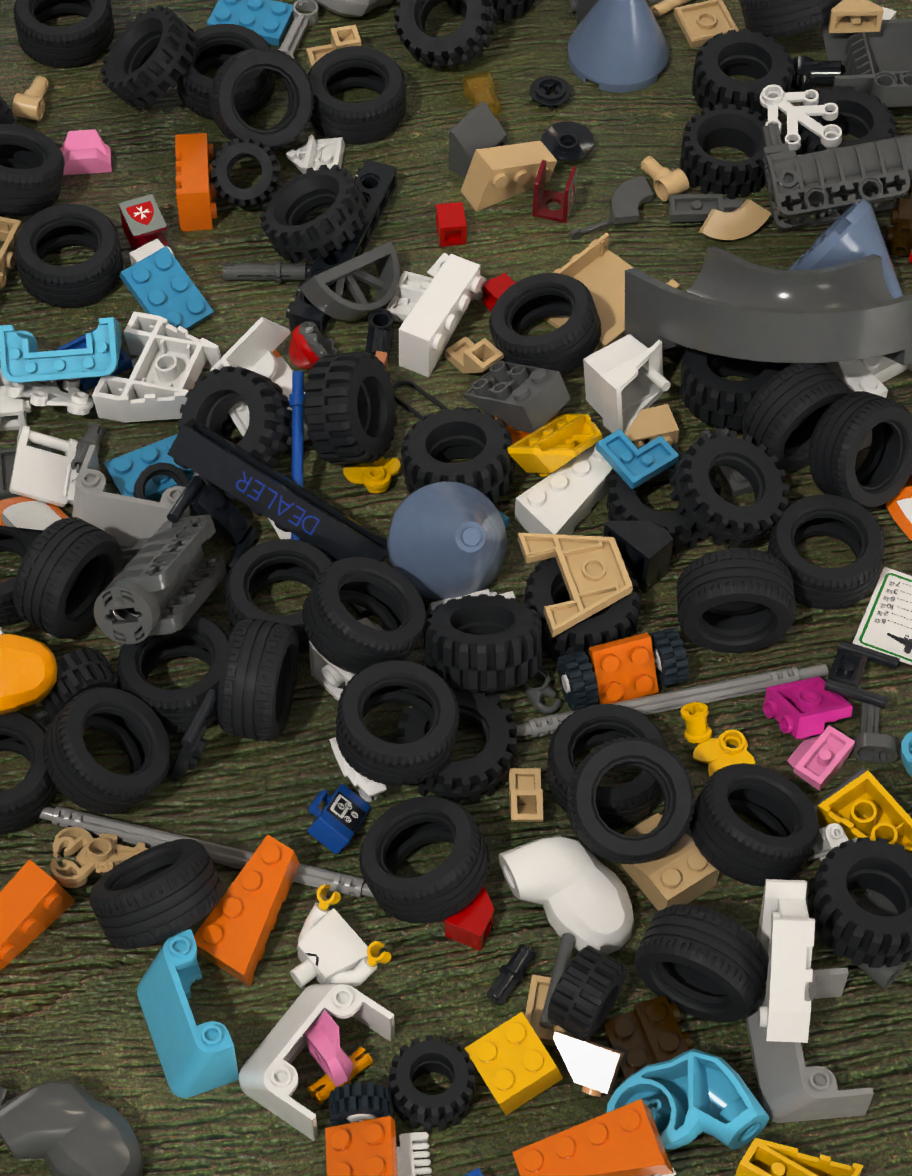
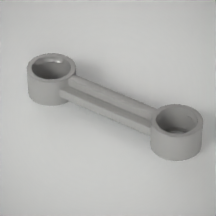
[274,0,319,78]

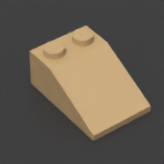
[620,813,719,911]

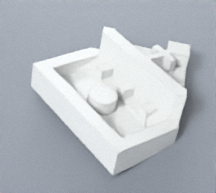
[286,134,345,174]

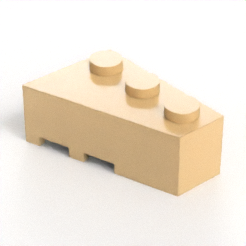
[461,141,557,212]

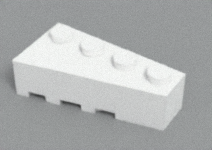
[399,254,483,378]
[515,443,614,535]

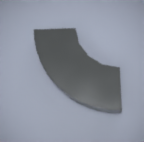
[609,176,654,224]

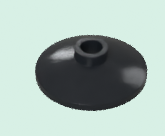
[541,121,594,162]

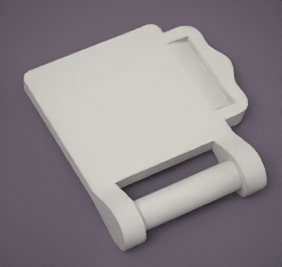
[9,425,79,507]

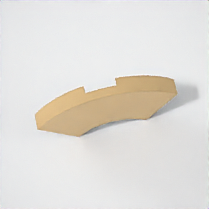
[698,199,771,240]

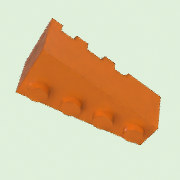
[175,133,217,232]
[0,859,76,971]
[512,1099,674,1176]

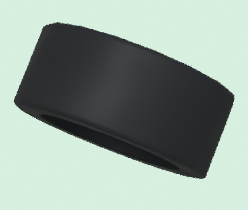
[133,462,189,500]

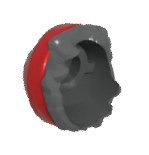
[289,321,338,370]

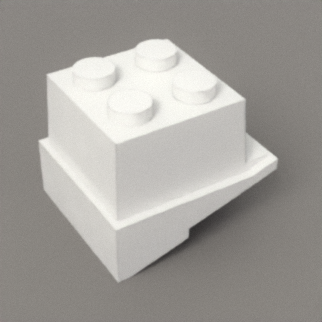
[583,334,671,434]

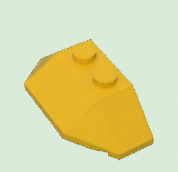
[507,414,603,477]

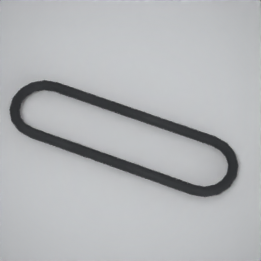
[393,380,449,421]

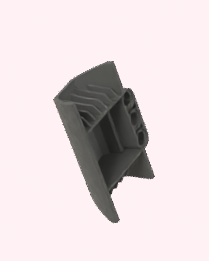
[821,19,912,107]

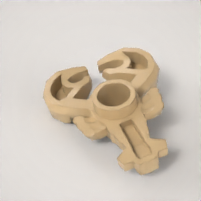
[50,827,148,888]

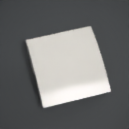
[386,271,433,323]

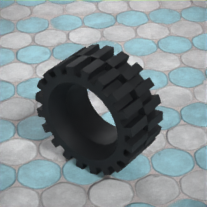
[680,104,768,199]

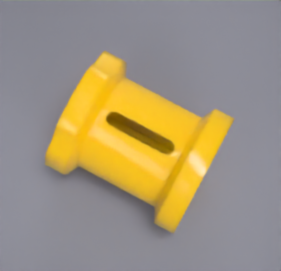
[680,702,712,743]

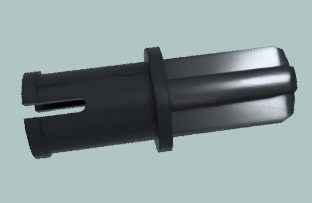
[486,944,537,1006]

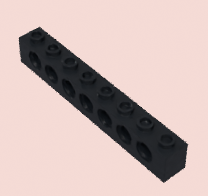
[286,159,397,335]

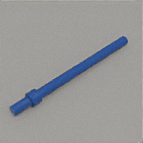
[289,371,305,541]

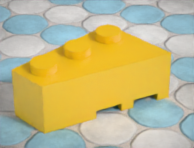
[735,1138,864,1176]

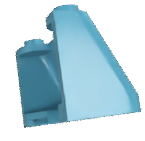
[0,317,122,383]
[137,929,239,1098]

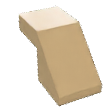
[306,24,362,68]
[445,336,504,374]
[509,768,543,822]

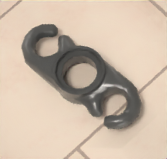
[522,664,561,714]

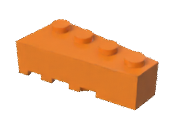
[194,834,300,987]

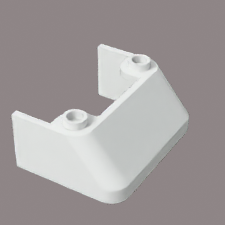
[210,317,309,446]
[239,984,395,1141]

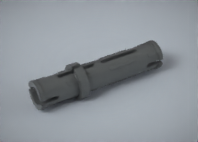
[223,261,307,283]

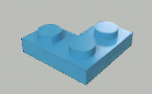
[596,429,680,489]

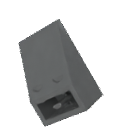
[463,361,571,433]

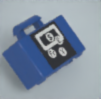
[307,783,371,855]

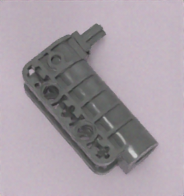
[762,123,912,231]

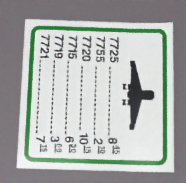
[853,567,912,665]

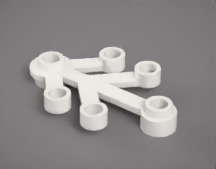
[760,84,842,150]
[0,367,94,415]

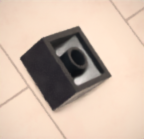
[603,521,674,593]

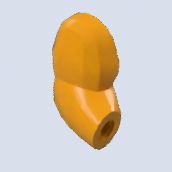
[0,634,58,715]

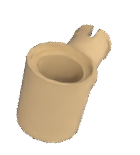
[12,76,49,121]
[641,156,689,201]

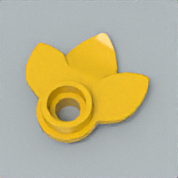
[343,456,401,494]
[692,729,755,778]

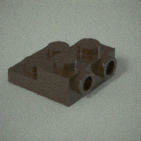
[886,179,912,257]
[601,995,694,1081]

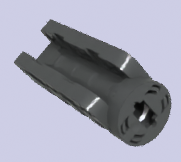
[94,515,228,644]

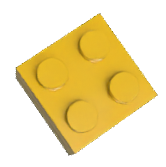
[464,1012,564,1115]

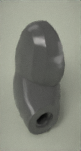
[0,1080,144,1176]

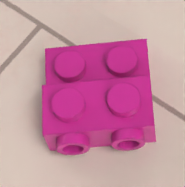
[763,676,853,739]

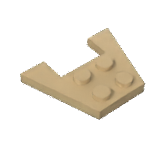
[518,533,633,637]

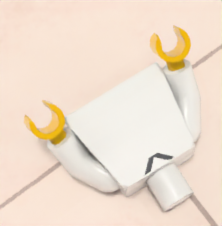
[290,884,391,988]

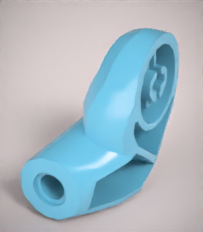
[606,1048,769,1150]

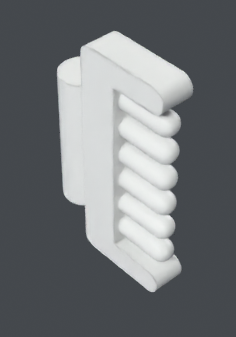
[397,1132,432,1176]

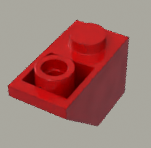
[442,885,495,951]

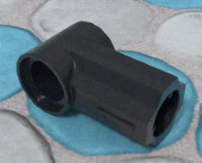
[791,56,843,91]
[365,309,394,364]

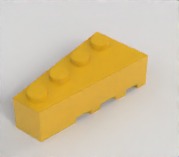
[817,770,912,854]

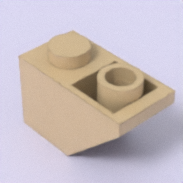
[625,404,679,448]

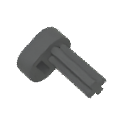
[854,702,898,764]

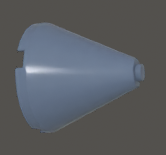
[567,0,670,93]
[789,197,903,298]
[387,482,507,601]

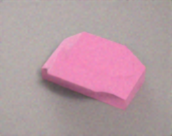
[60,129,112,176]
[787,725,855,791]
[303,1010,353,1087]

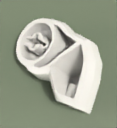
[498,836,634,955]

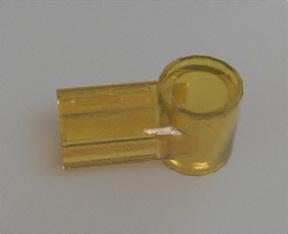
[462,71,501,116]

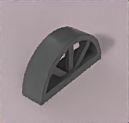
[299,241,400,321]

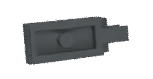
[668,194,744,222]

